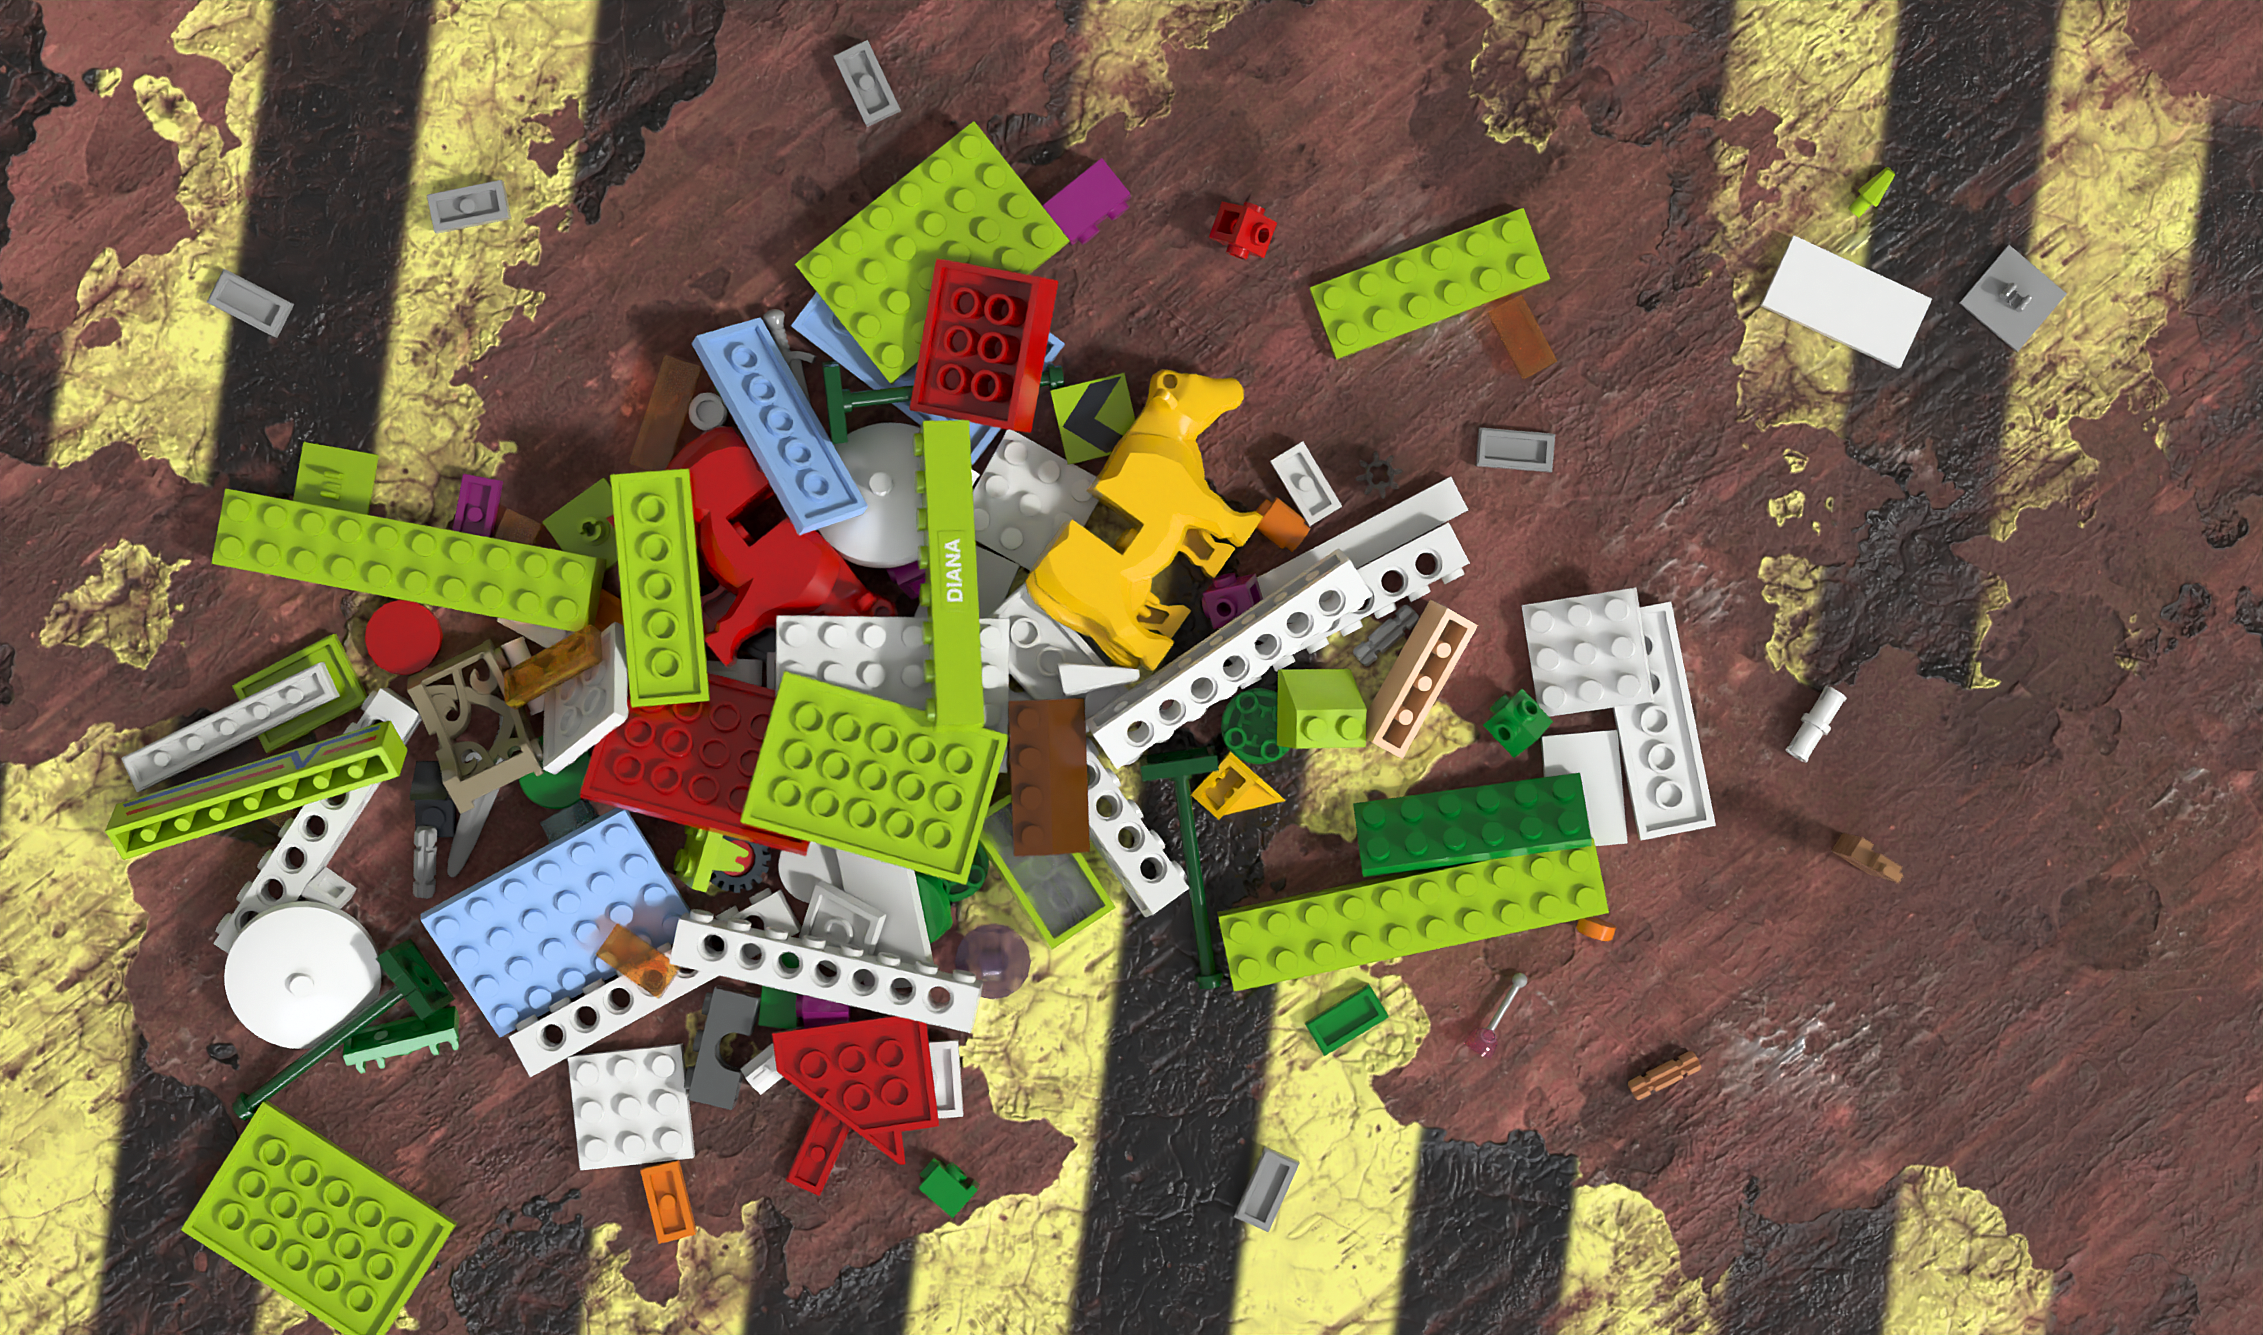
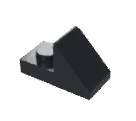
[409,761,456,837]

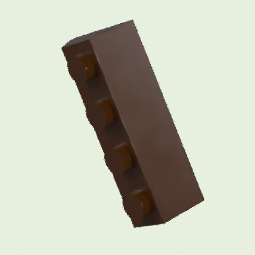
[1008,698,1090,857]

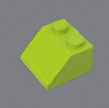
[1277,669,1366,749]

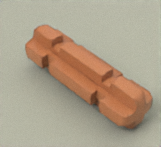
[1628,1051,1701,1100]

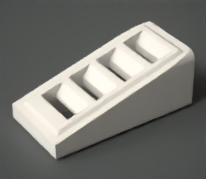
[1057,663,1140,697]

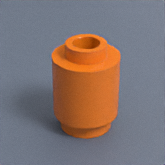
[1255,497,1311,552]

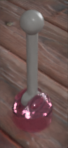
[1464,973,1527,1060]

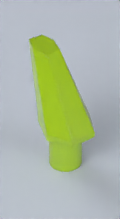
[1848,167,1895,218]

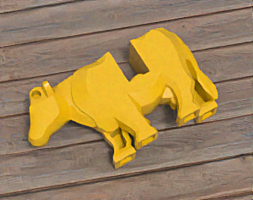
[1025,369,1263,671]

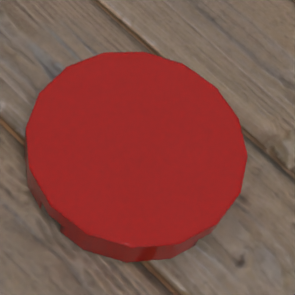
[365,600,443,675]

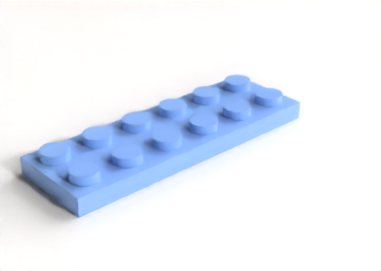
[692,317,868,535]

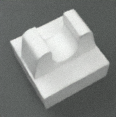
[302,867,357,909]

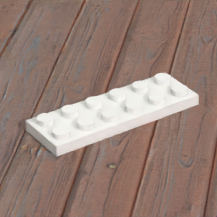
[1612,602,1716,840]

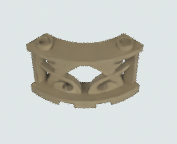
[407,639,544,814]

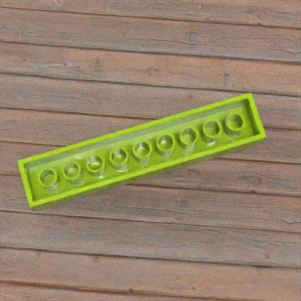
[211,488,607,634]
[1217,836,1609,992]

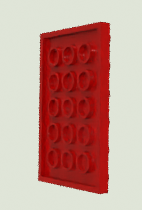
[580,665,810,856]

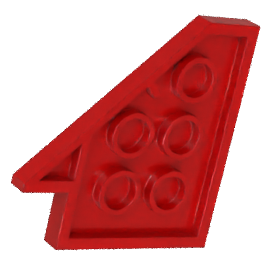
[772,1015,939,1165]

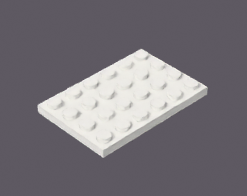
[775,615,1010,773]

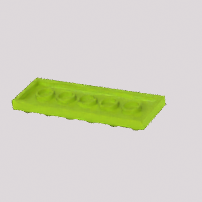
[1309,208,1550,360]
[610,468,710,707]

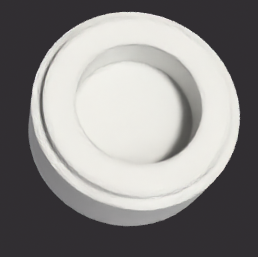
[689,393,728,431]

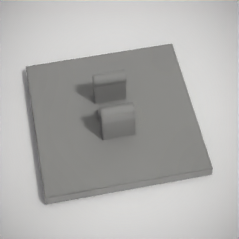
[1959,245,2067,352]

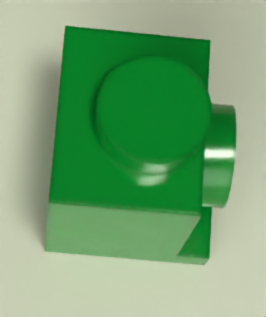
[919,1158,980,1218]

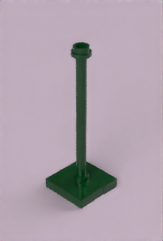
[822,360,1064,444]
[1139,745,1223,989]
[232,938,455,1121]

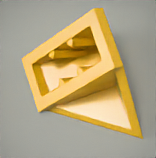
[1191,751,1286,820]

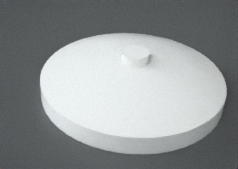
[818,423,924,568]
[224,901,382,1049]

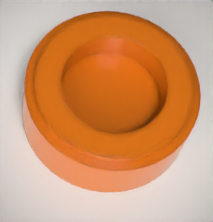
[1576,917,1616,941]

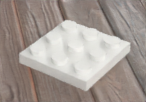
[973,430,1099,570]
[1522,588,1654,717]
[543,622,628,775]
[568,1043,695,1170]

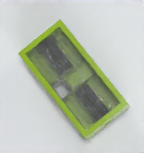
[978,793,1116,950]

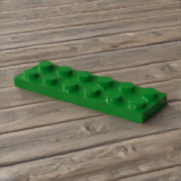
[1353,772,1592,877]

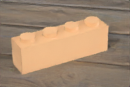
[1366,600,1478,759]

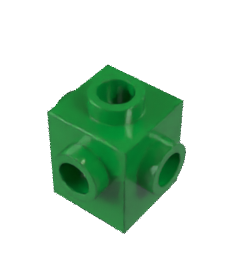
[1483,689,1553,758]

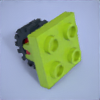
[674,825,771,893]

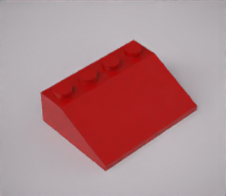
[909,258,1059,432]

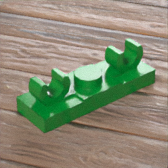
[343,1006,460,1074]

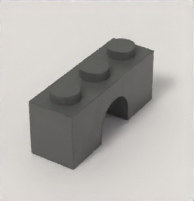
[684,985,761,1110]

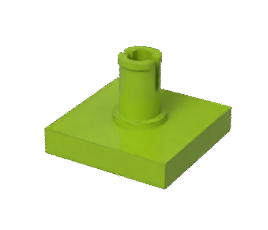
[542,478,618,572]

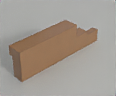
[1831,833,1904,883]

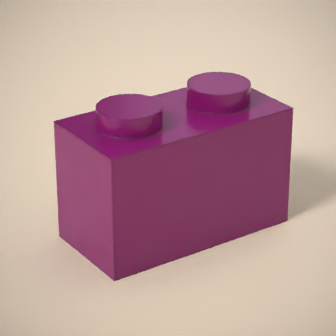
[1042,158,1131,246]

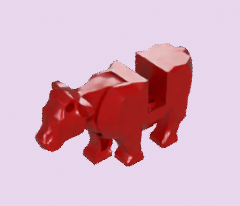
[606,426,898,669]

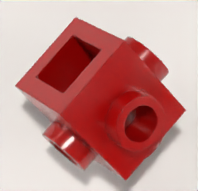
[1209,201,1277,260]

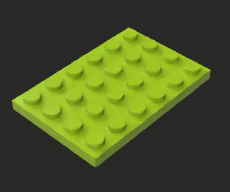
[795,121,1070,385]
[740,671,1009,885]
[181,1101,458,1335]

